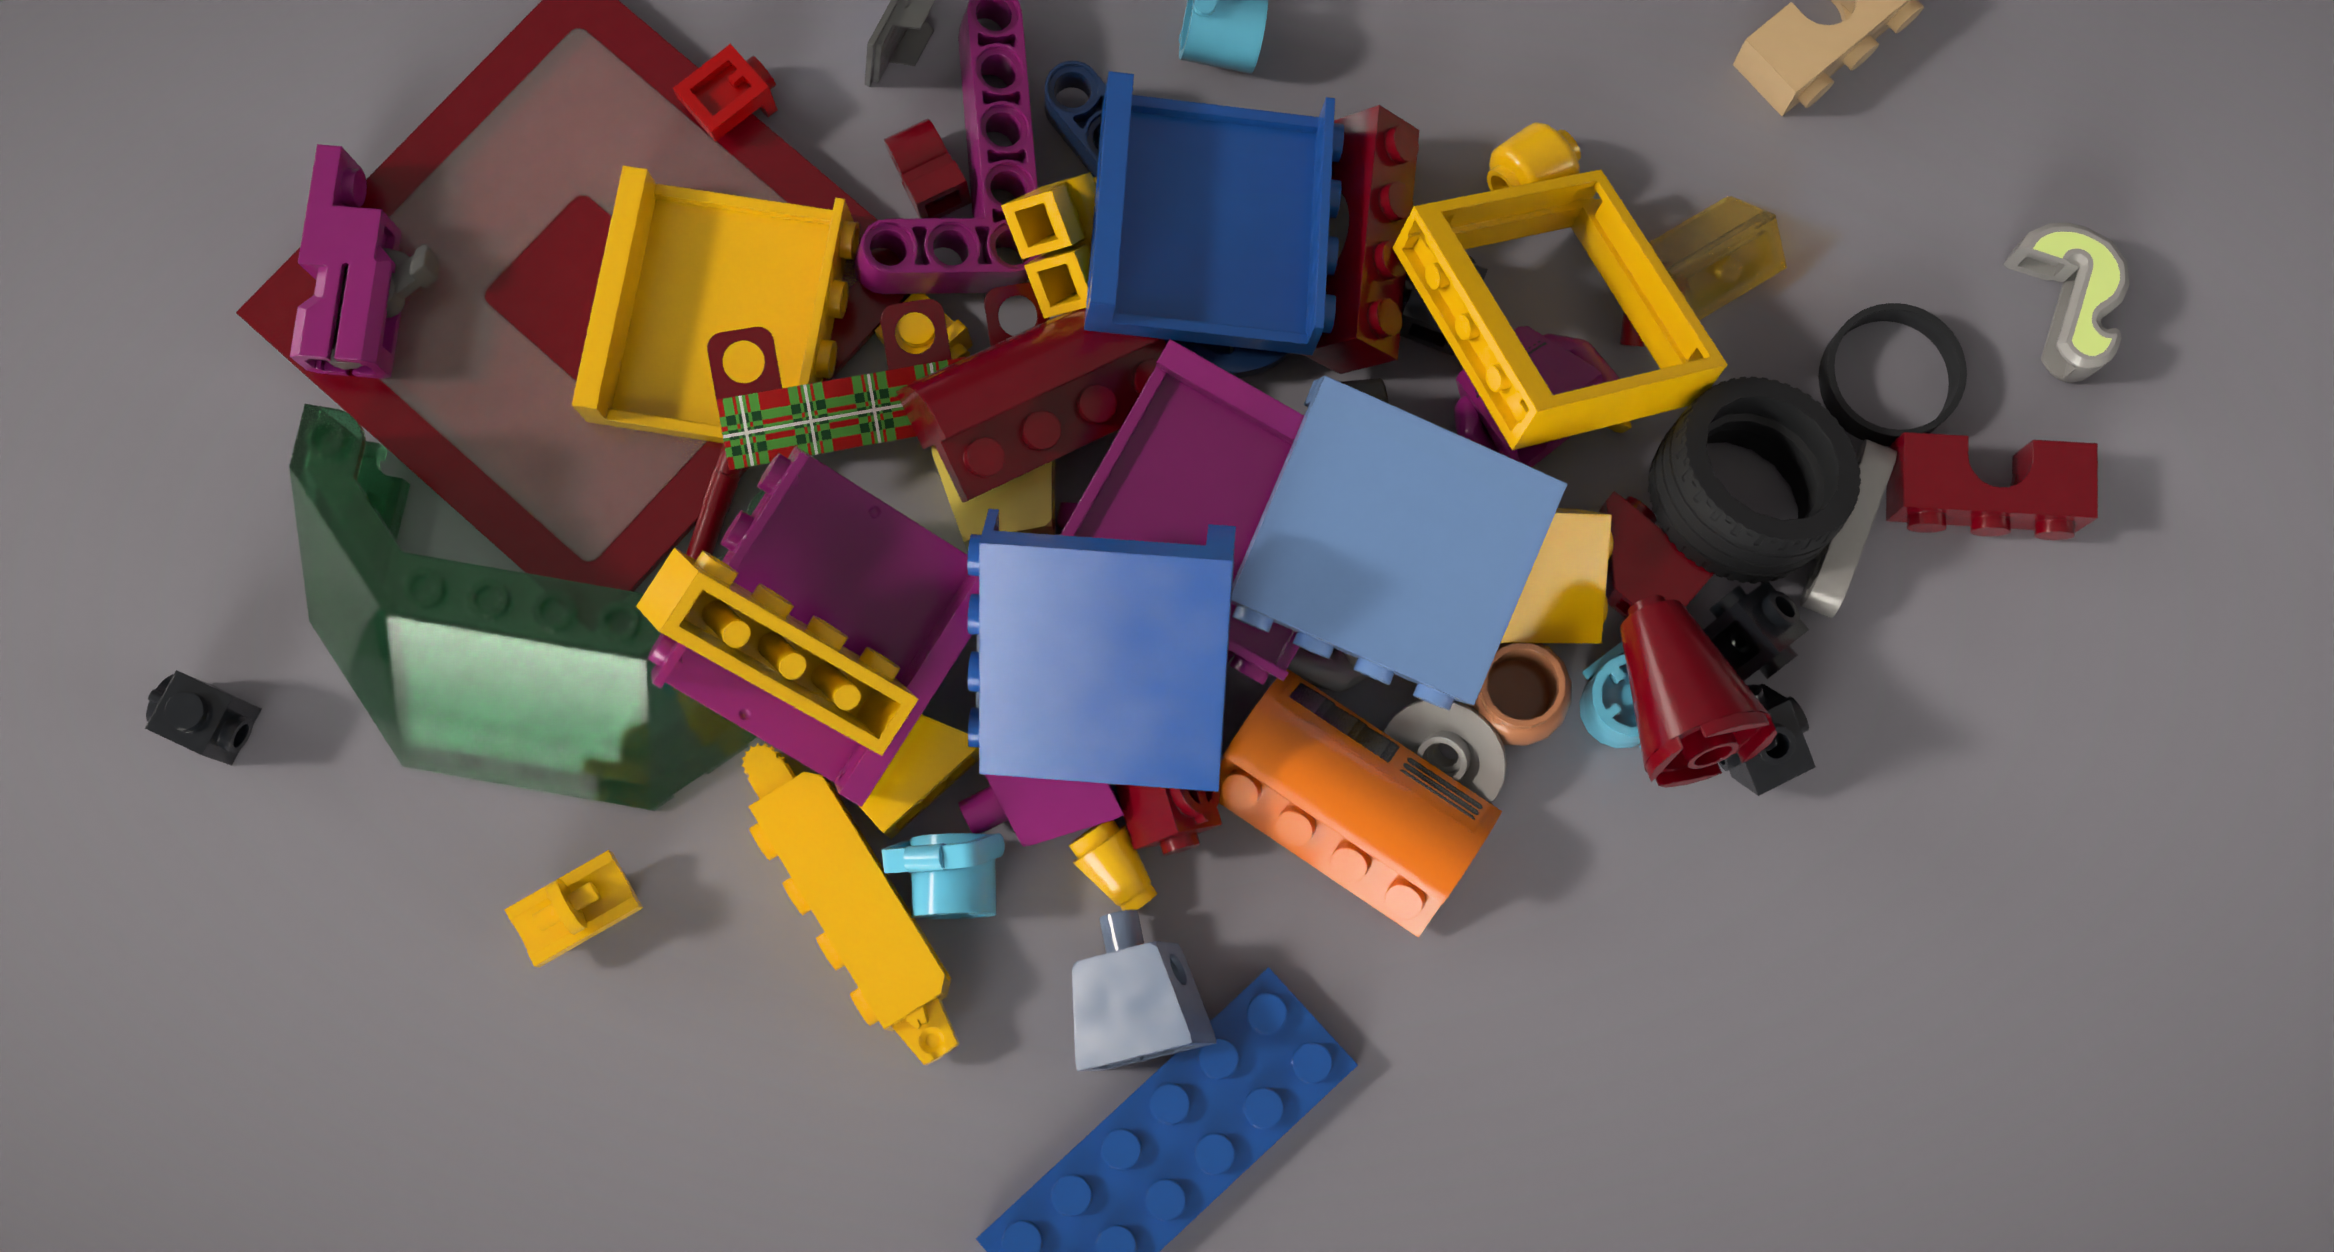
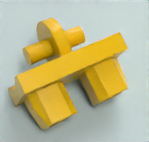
[504,850,643,968]

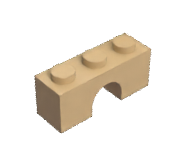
[1733,0,1924,116]

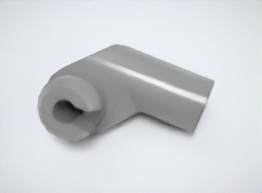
[1288,647,1368,692]

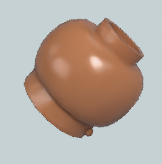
[1467,643,1572,746]

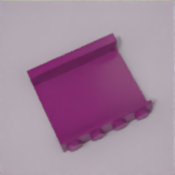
[647,446,979,807]

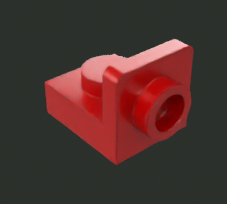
[673,43,778,142]

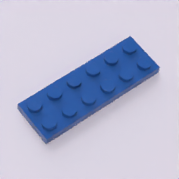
[976,967,1358,1252]

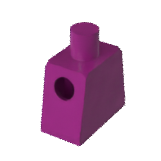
[958,775,1124,847]

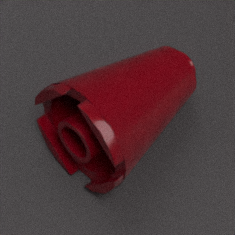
[1620,595,1777,788]

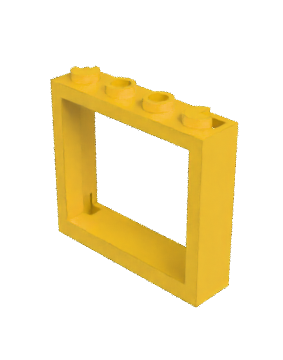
[1392,169,1728,451]

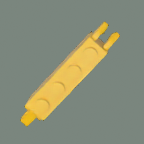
[741,743,959,1065]

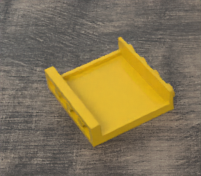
[572,166,860,443]

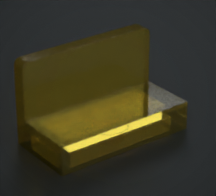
[1649,196,1787,321]

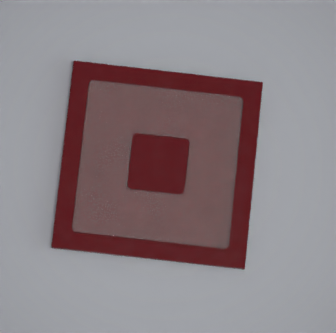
[236,0,911,634]

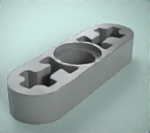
[1800,439,1897,618]

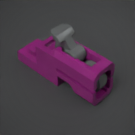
[290,144,439,379]

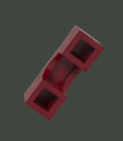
[1886,432,2098,540]

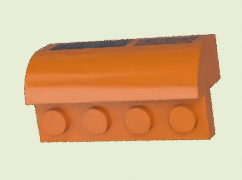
[1219,668,1502,938]

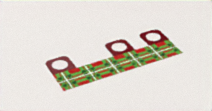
[707,282,1050,470]

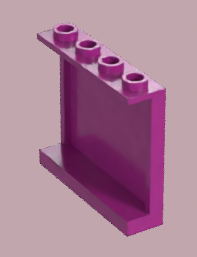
[1060,339,1304,685]

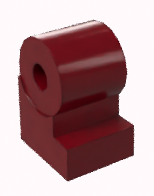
[884,118,972,218]

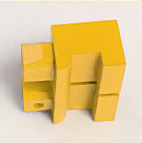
[1001,172,1097,319]

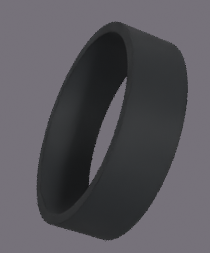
[1818,303,1967,446]

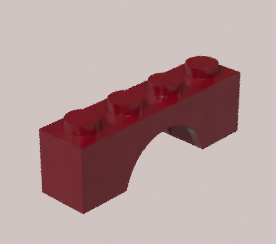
[1302,105,1420,374]

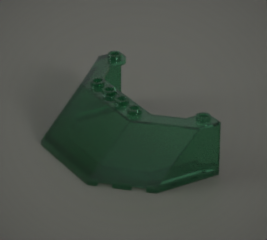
[289,404,766,811]

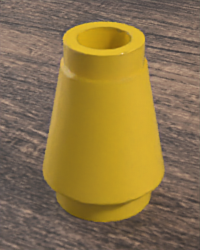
[1068,820,1158,911]

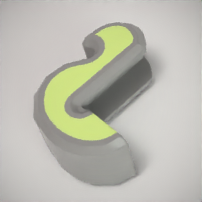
[2003,223,2130,383]

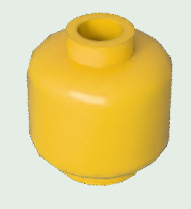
[1487,122,1581,191]

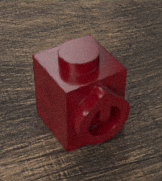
[1115,784,1222,856]

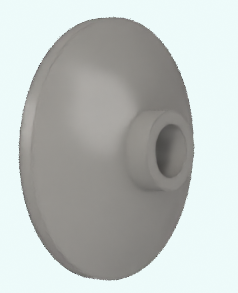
[1384,700,1507,803]

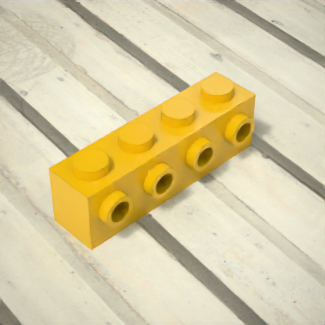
[636,548,919,756]

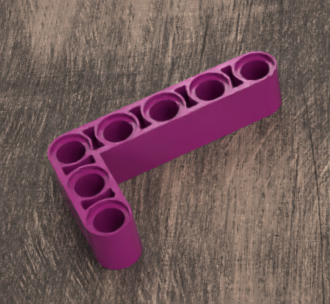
[854,0,1041,294]

